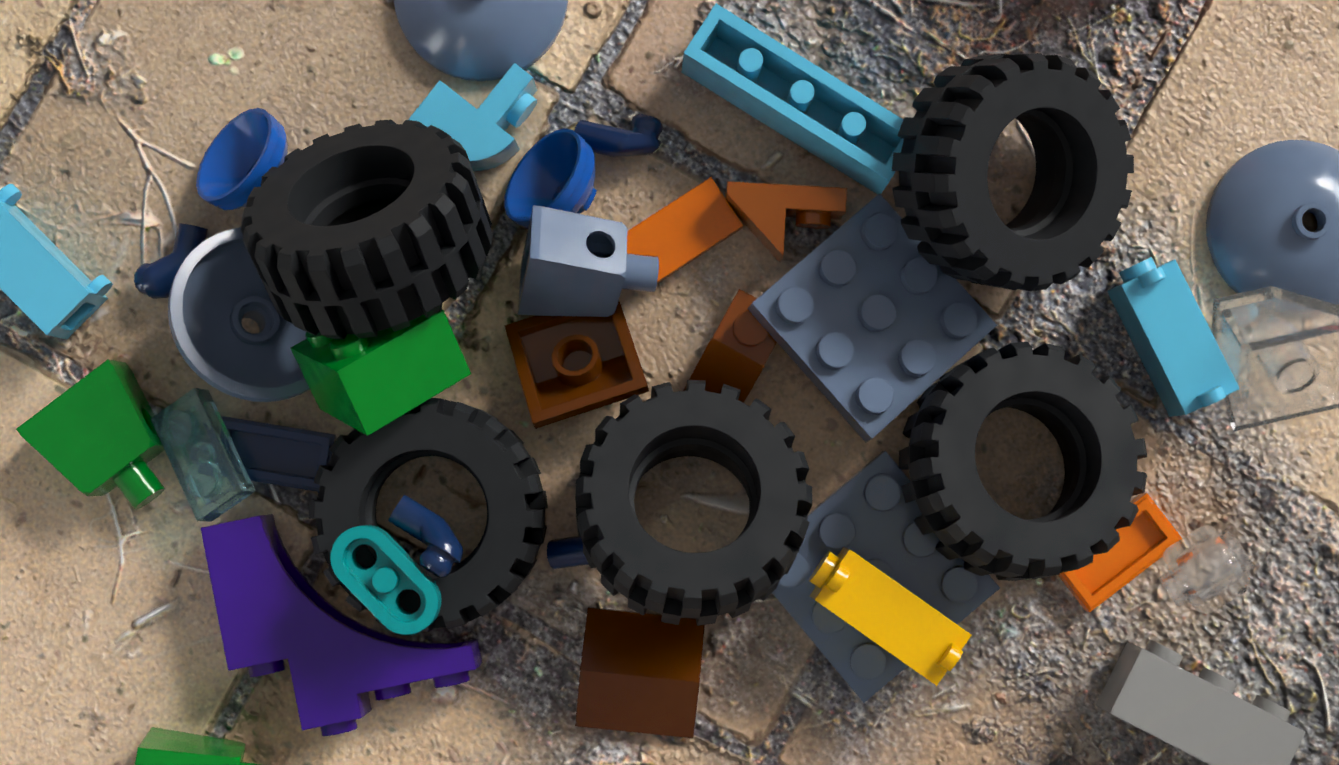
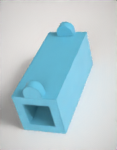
[0,184,113,340]
[1107,257,1240,417]

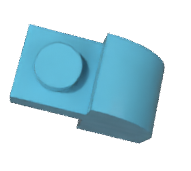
[408,63,537,171]

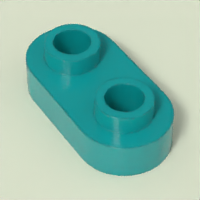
[330,525,441,635]

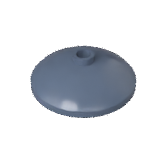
[394,0,568,81]
[1206,140,1339,315]
[168,227,310,402]

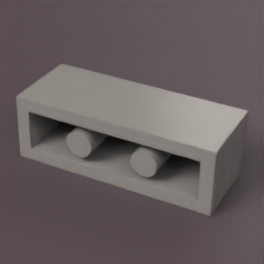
[1096,640,1306,765]

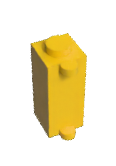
[809,547,972,686]

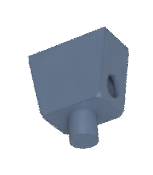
[518,205,659,317]

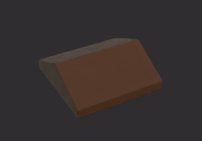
[504,301,649,429]
[575,607,705,738]

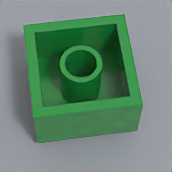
[290,310,471,436]

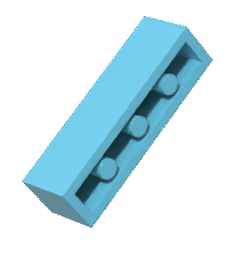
[681,3,904,195]

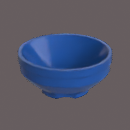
[196,108,288,210]
[504,129,596,229]

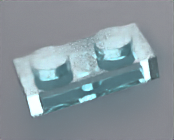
[151,388,256,522]

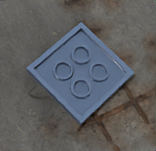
[747,193,997,443]
[772,451,1000,703]

